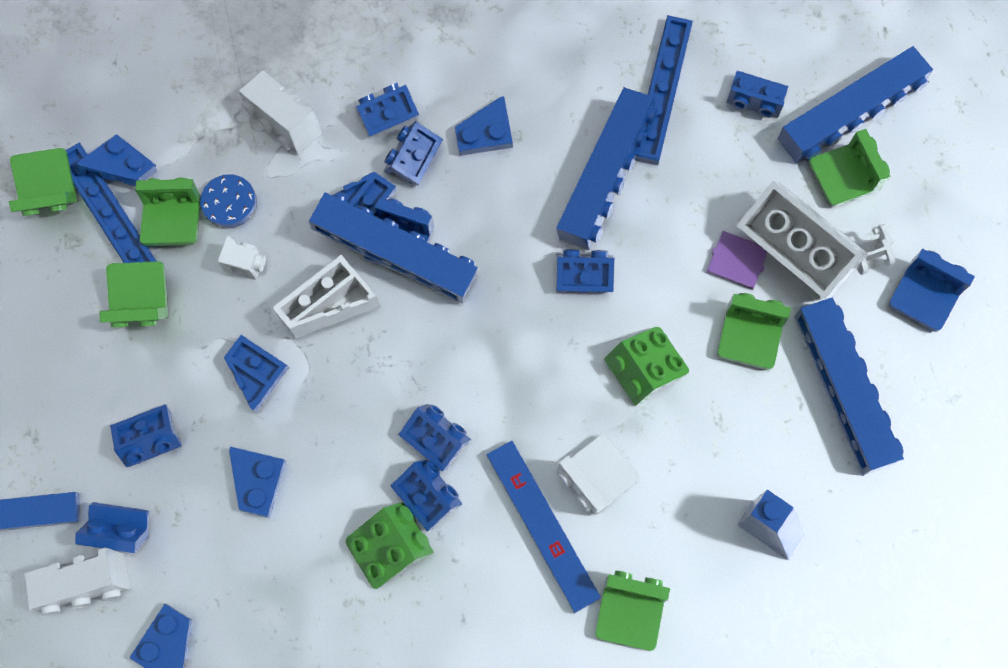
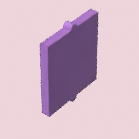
[707,231,767,290]

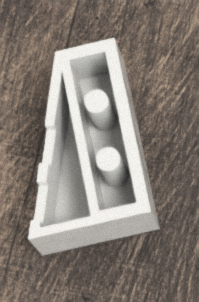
[239,70,322,155]
[272,255,380,339]
[24,547,131,616]

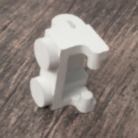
[847,224,895,275]

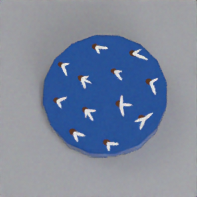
[200,174,257,228]

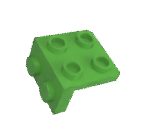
[809,129,891,207]
[9,148,77,216]
[135,177,201,246]
[99,261,168,327]
[717,293,791,370]
[604,327,689,406]
[345,502,434,589]
[595,571,670,651]

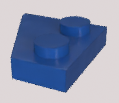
[455,96,513,156]
[76,134,157,187]
[320,172,397,217]
[224,335,289,413]
[229,446,287,518]
[129,604,193,668]

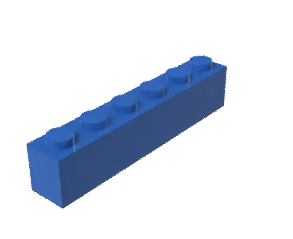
[777,46,934,164]
[556,87,658,251]
[309,192,478,304]
[794,297,904,476]

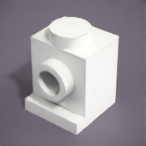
[217,236,266,280]

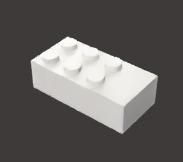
[736,181,868,299]

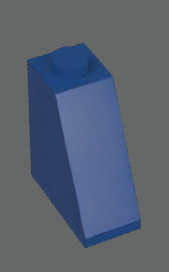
[737,489,805,560]

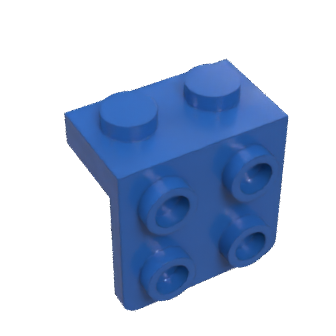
[363,198,434,271]
[889,248,975,332]

